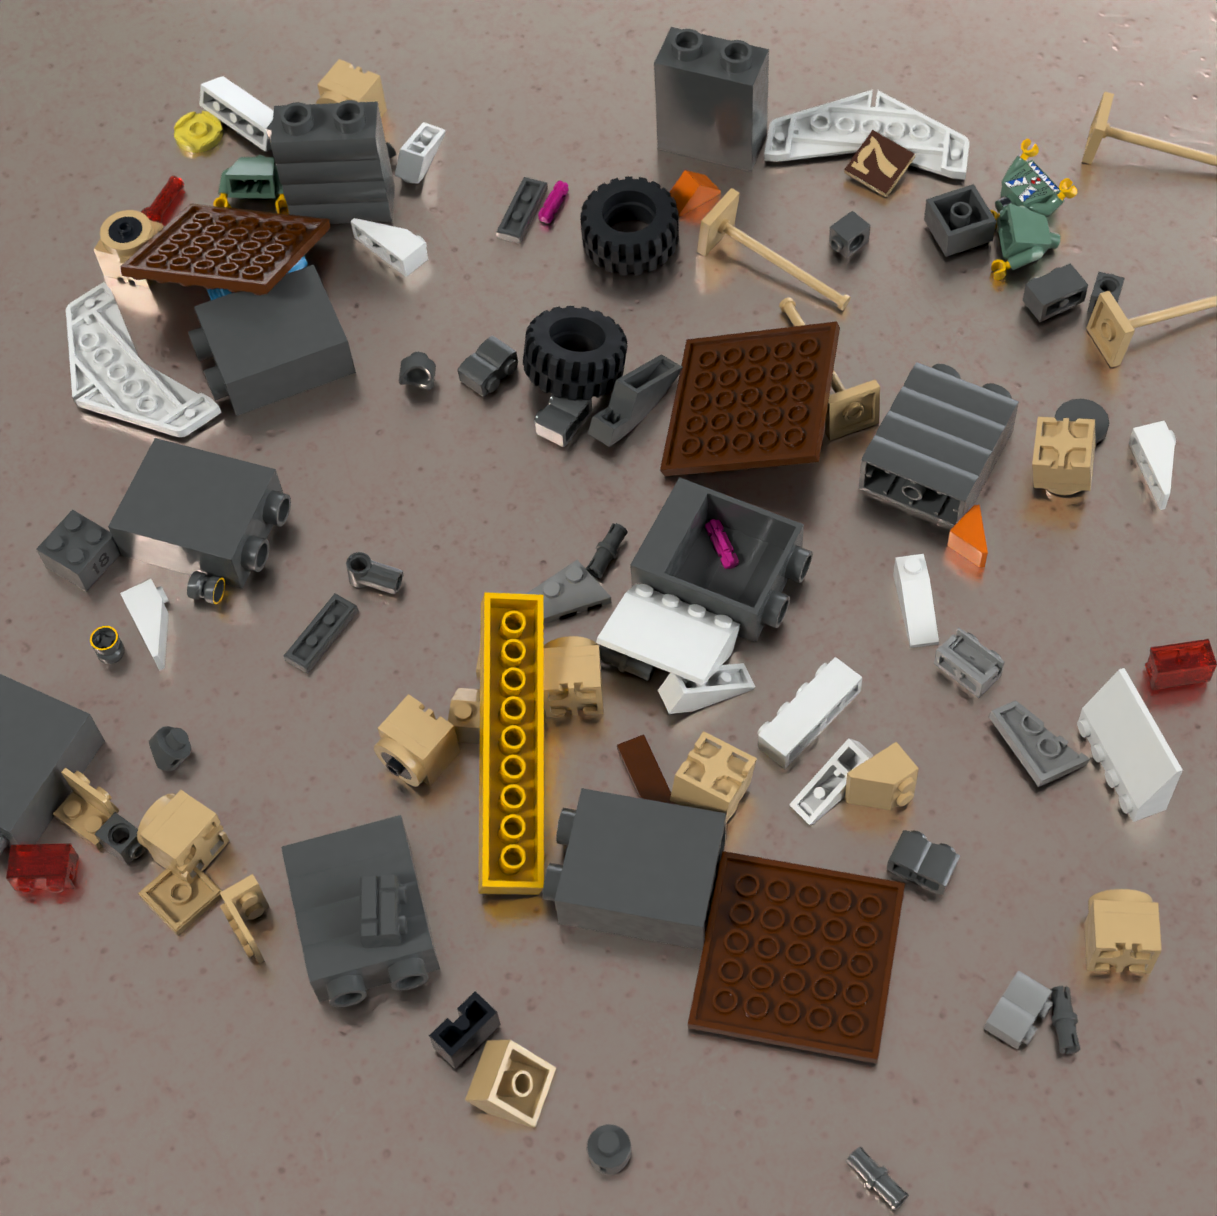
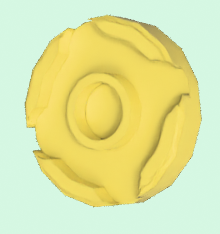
[174,111,223,153]

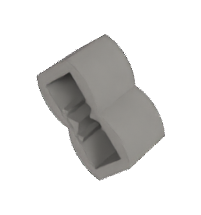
[984,971,1053,1049]

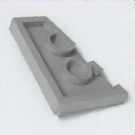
[526,560,612,624]
[989,700,1090,787]

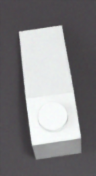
[395,122,446,184]
[351,218,428,277]
[1129,421,1176,510]
[893,554,939,648]
[120,579,169,671]
[658,663,755,714]
[789,738,874,826]

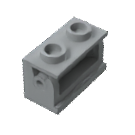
[934,628,1005,698]

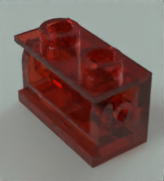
[1145,639,1217,690]
[6,843,78,893]

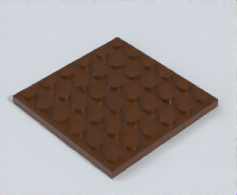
[120,203,330,295]
[660,321,840,476]
[688,851,905,1064]

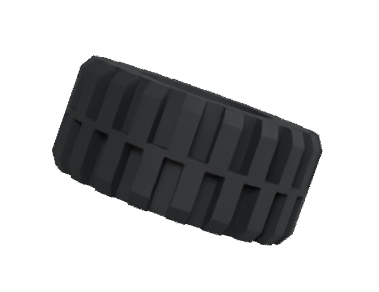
[580,176,679,276]
[523,306,628,401]

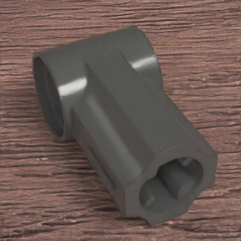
[346,552,404,595]

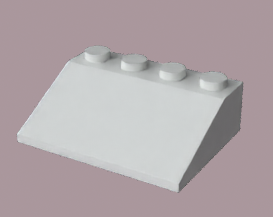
[596,584,740,685]
[1077,668,1183,822]

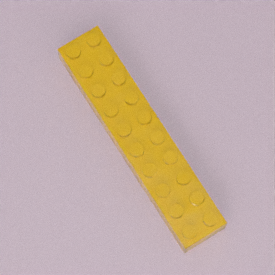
[478,592,544,895]

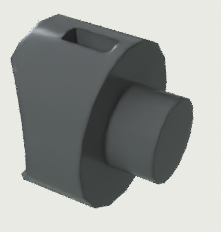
[399,352,436,390]
[149,726,191,771]
[587,1124,631,1175]

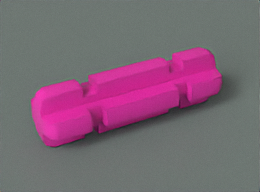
[538,180,569,224]
[705,519,739,569]

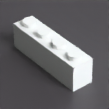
[199,76,274,152]
[757,657,862,769]

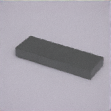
[496,177,548,244]
[284,593,359,674]

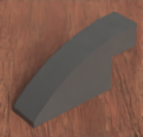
[588,354,682,447]

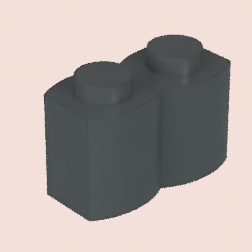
[457,336,518,397]
[534,394,592,447]
[886,830,960,895]

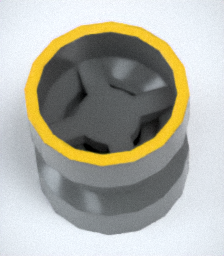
[187,571,225,604]
[90,626,125,664]

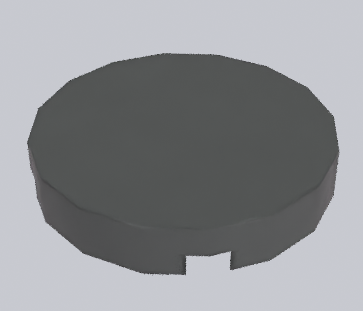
[1055,399,1110,445]

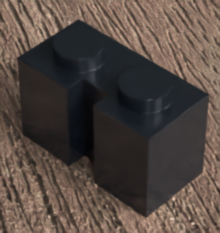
[429,991,501,1069]

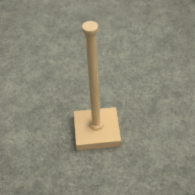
[1082,91,1217,167]
[697,188,851,310]
[1086,291,1217,368]
[779,297,880,441]

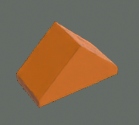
[669,170,721,217]
[947,505,988,568]

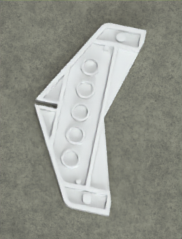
[764,90,969,180]
[66,282,221,437]

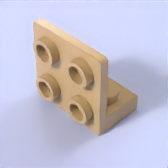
[53,768,119,850]
[220,874,270,963]

